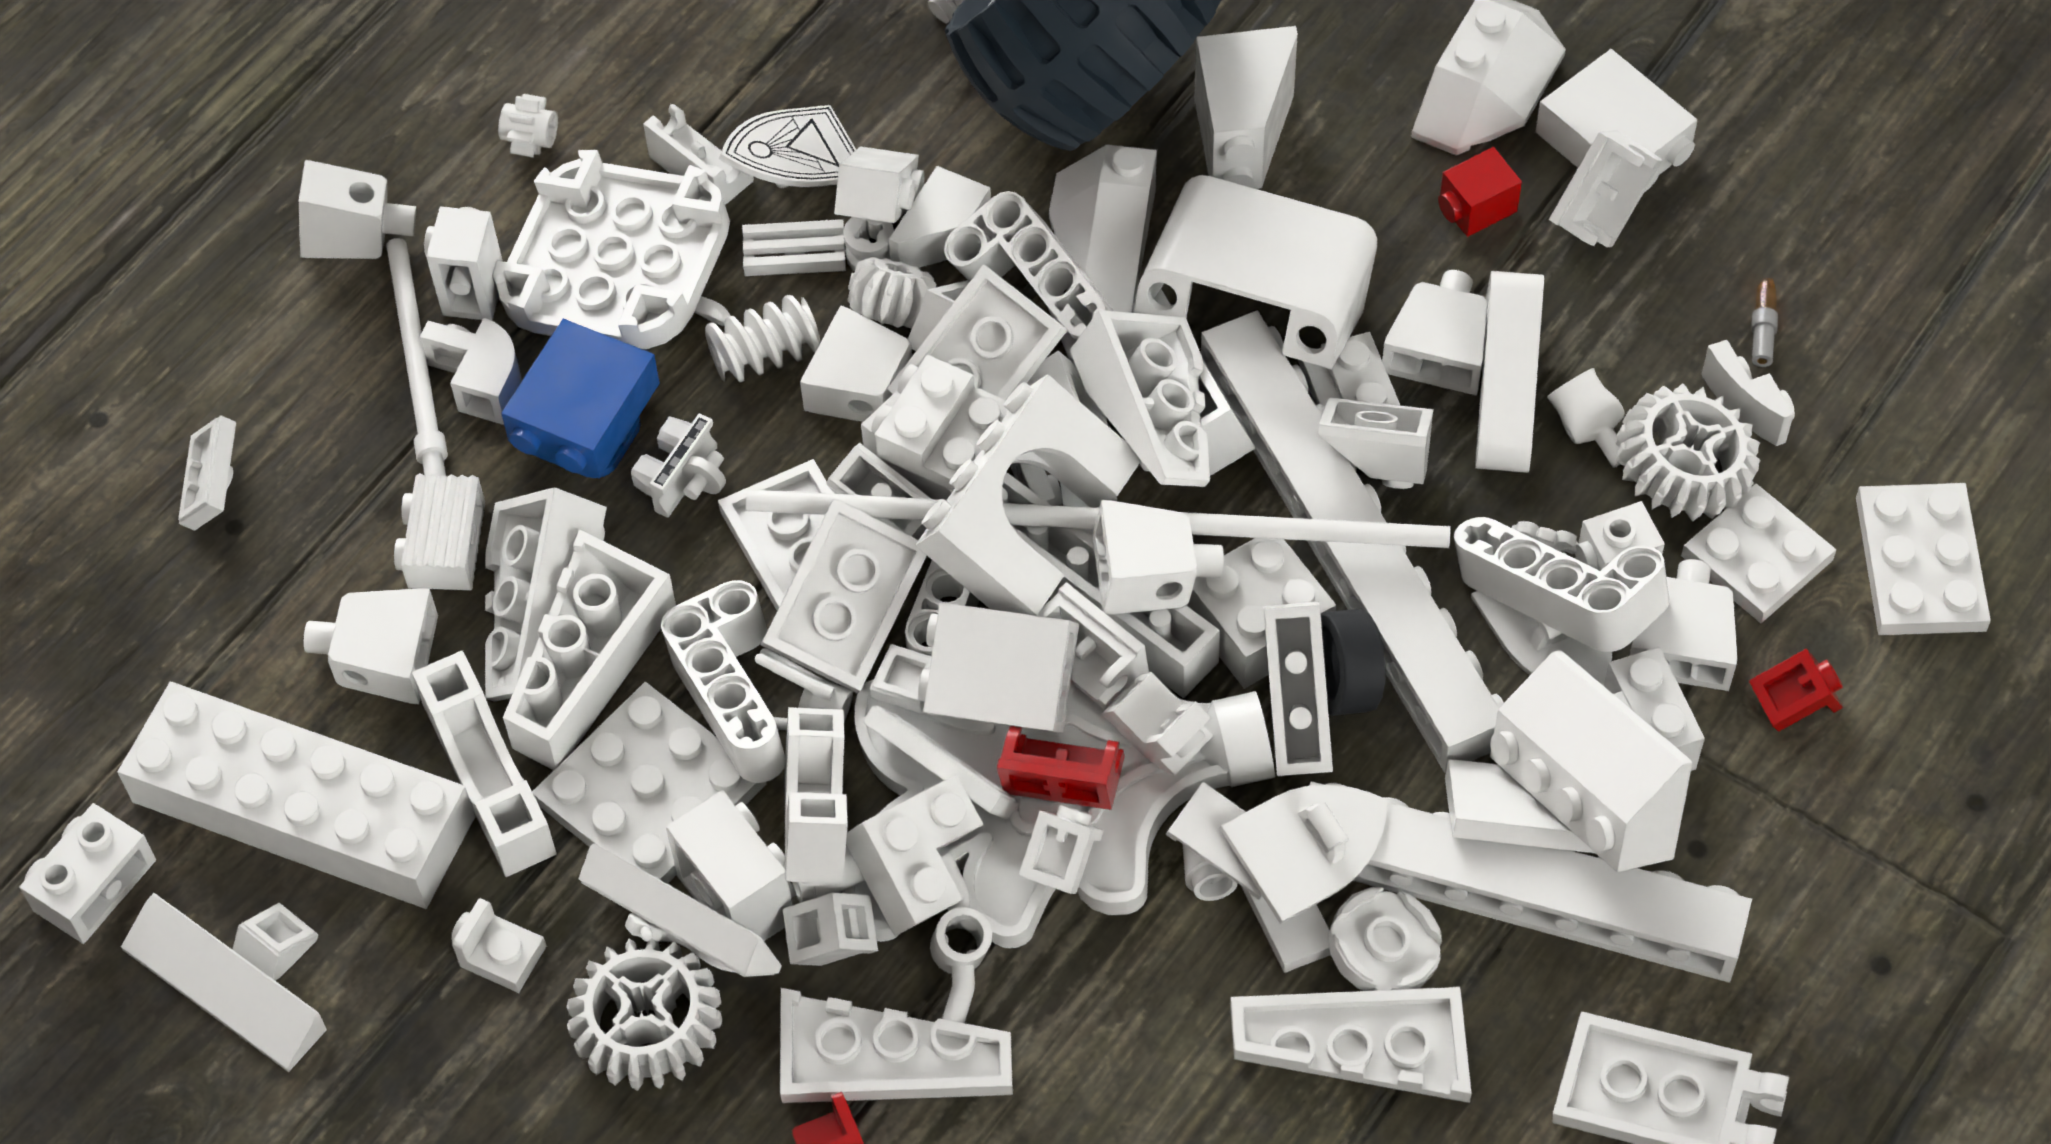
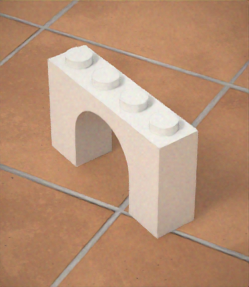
[915,374,1141,616]

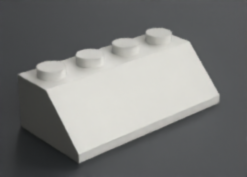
[1490,651,1693,872]

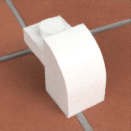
[420,318,522,425]
[1101,672,1213,775]

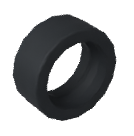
[1320,609,1385,716]

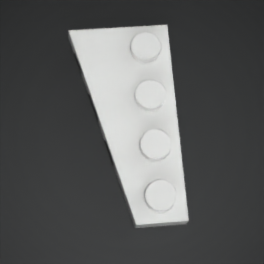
[1230,987,1471,1103]
[780,988,1013,1103]

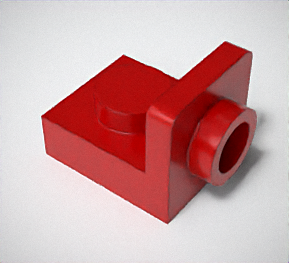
[1748,648,1844,732]

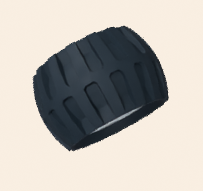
[945,0,1222,151]

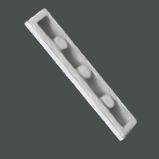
[579,844,782,977]
[121,893,327,1072]

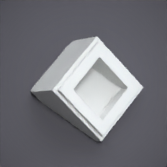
[233,903,319,981]

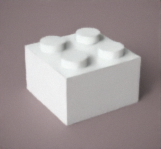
[1187,538,1336,689]
[666,790,796,941]

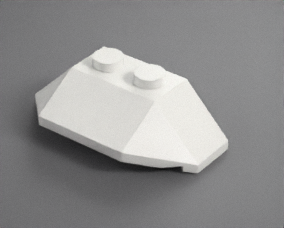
[1411,0,1566,156]

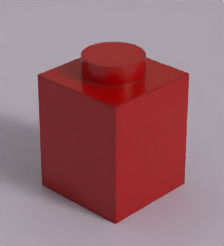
[1438,147,1522,237]

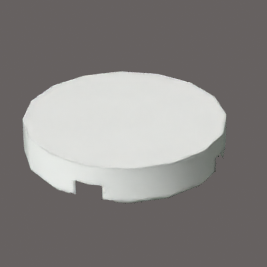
[1328,887,1442,991]

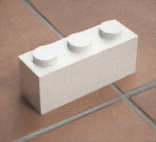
[1264,602,1333,776]

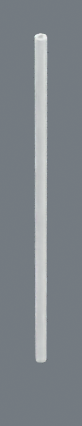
[746,489,1450,548]

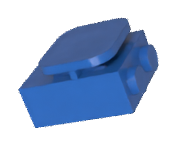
[501,318,660,479]

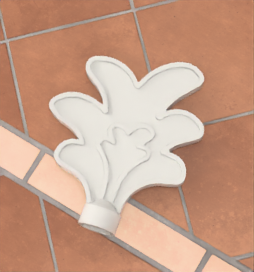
[843,679,1275,948]

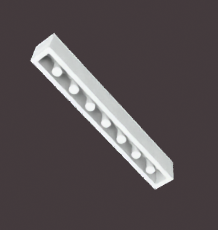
[861,391,1220,699]
[1309,781,1752,983]

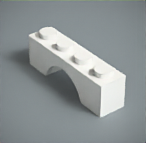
[412,650,557,877]
[785,707,847,886]

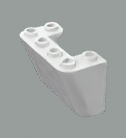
[1134,175,1377,369]

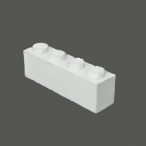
[503,529,676,770]

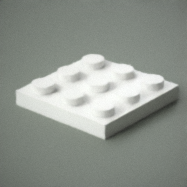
[532,682,766,884]

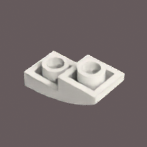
[1701,340,1795,446]

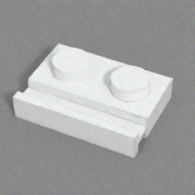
[1298,332,1401,408]

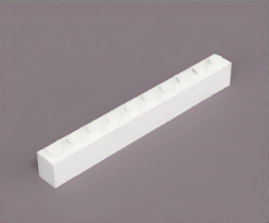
[1201,310,1504,773]

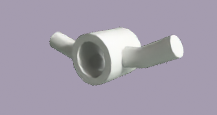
[930,854,993,1023]

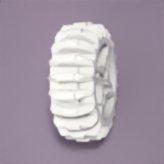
[1616,383,1760,522]
[567,938,722,1091]

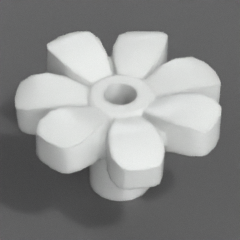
[1512,521,1579,554]

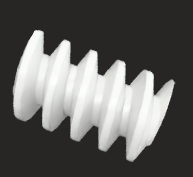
[705,295,821,383]

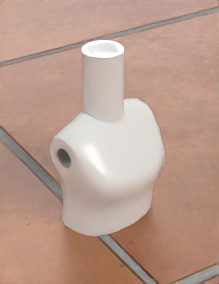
[1547,368,1625,468]

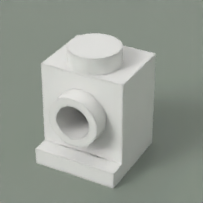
[783,893,878,966]

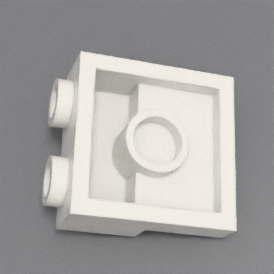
[871,355,1009,491]

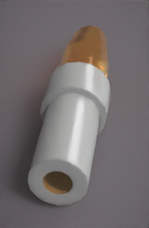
[1751,278,1778,367]

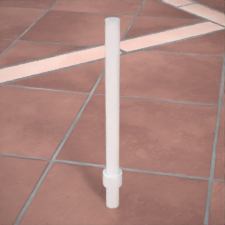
[386,238,448,476]

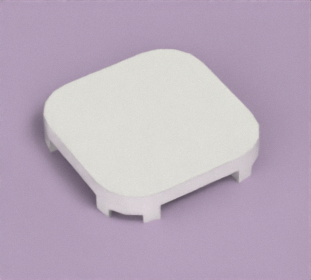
[493,150,730,349]

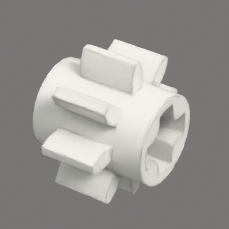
[498,94,558,157]

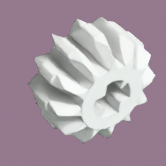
[847,257,937,328]

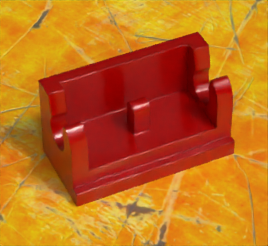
[997,726,1125,810]

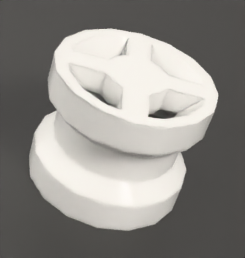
[843,217,894,271]

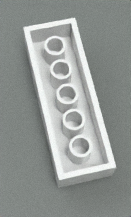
[117,681,475,909]

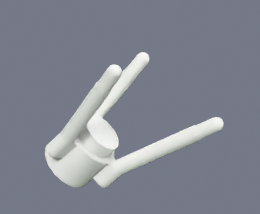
[755,648,853,730]

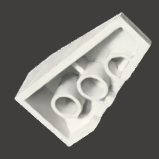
[485,487,607,701]

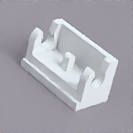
[643,104,754,205]
[1549,131,1663,247]
[1037,582,1149,710]
[1166,782,1262,900]

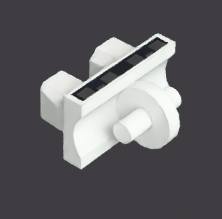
[631,413,726,518]

